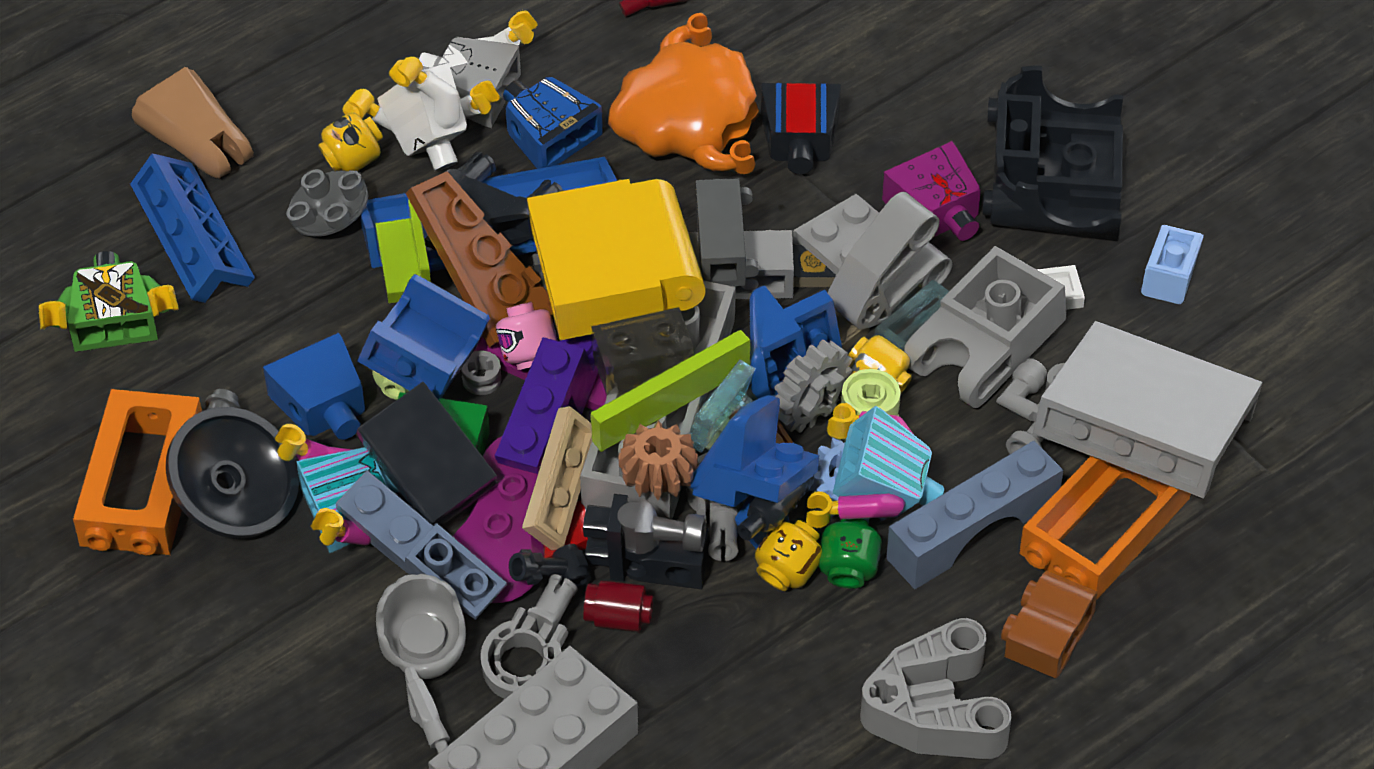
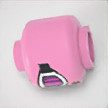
[496,302,558,370]

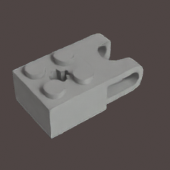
[904,246,1066,408]

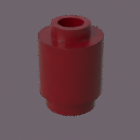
[583,580,654,632]

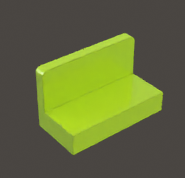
[375,200,431,303]

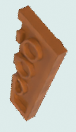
[405,171,553,347]

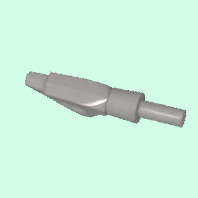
[404,667,450,754]

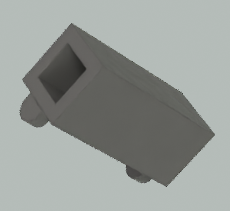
[696,178,759,286]

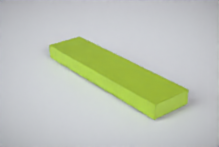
[591,330,750,452]

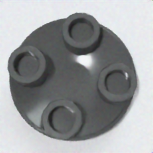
[286,169,369,237]

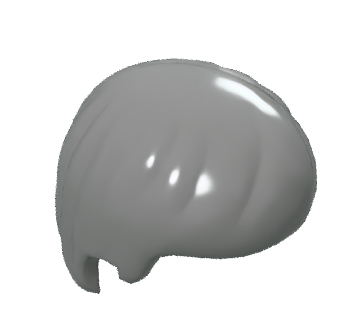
[376,574,466,679]

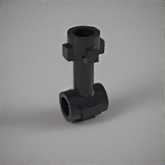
[509,544,591,589]

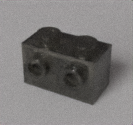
[592,307,694,395]

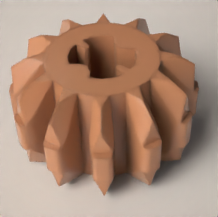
[618,420,698,501]

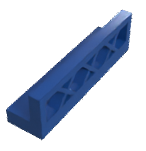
[130,153,255,303]

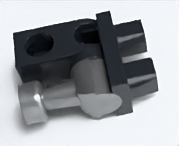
[583,494,709,590]

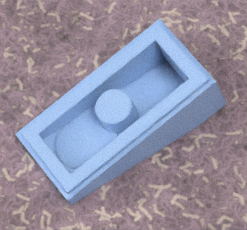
[1141,225,1204,304]

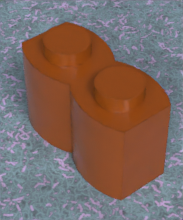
[1001,570,1098,678]

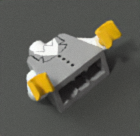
[419,10,537,128]

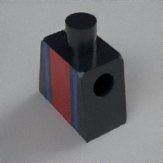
[761,83,841,174]

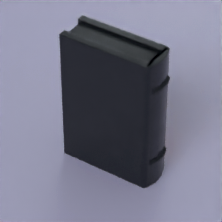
[356,381,498,526]

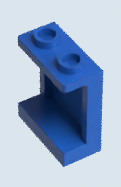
[357,274,490,401]

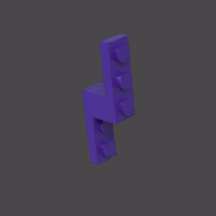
[495,330,615,474]

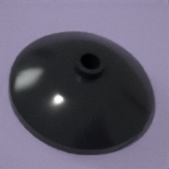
[166,407,299,539]

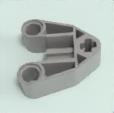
[828,192,952,329]
[860,618,1011,759]

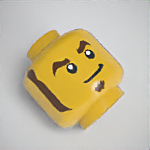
[755,520,822,591]

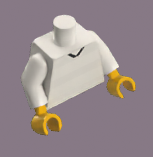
[342,57,467,171]

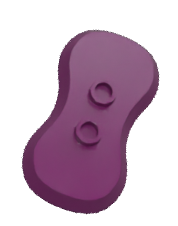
[452,437,544,603]

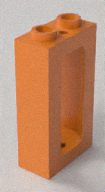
[73,389,202,555]
[1019,456,1191,599]

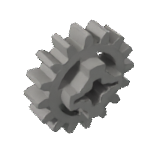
[774,340,853,433]

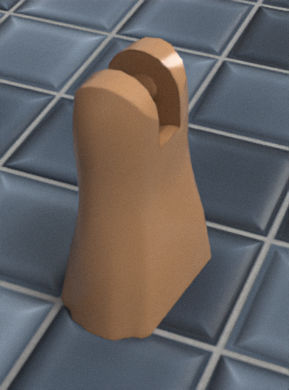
[132,67,254,179]

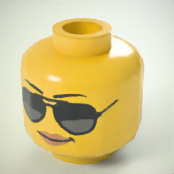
[318,112,383,171]

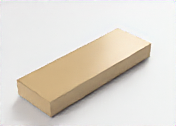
[522,406,592,550]

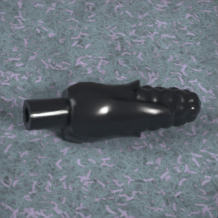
[737,475,814,541]

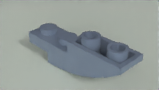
[336,470,507,619]

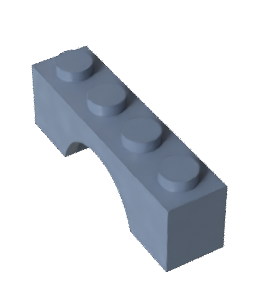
[887,440,1063,589]

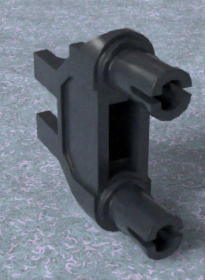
[425,152,563,250]

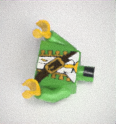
[39,251,179,352]

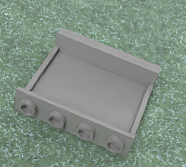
[1032,321,1263,499]

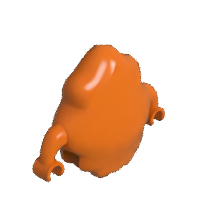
[608,13,759,174]

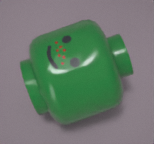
[819,518,882,589]

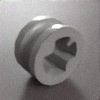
[461,350,502,395]

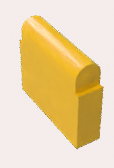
[527,179,706,340]

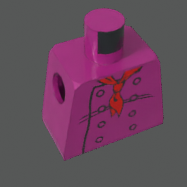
[882,141,980,241]

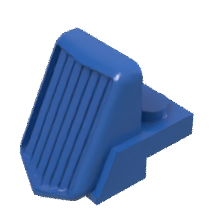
[749,285,842,399]
[689,395,820,507]

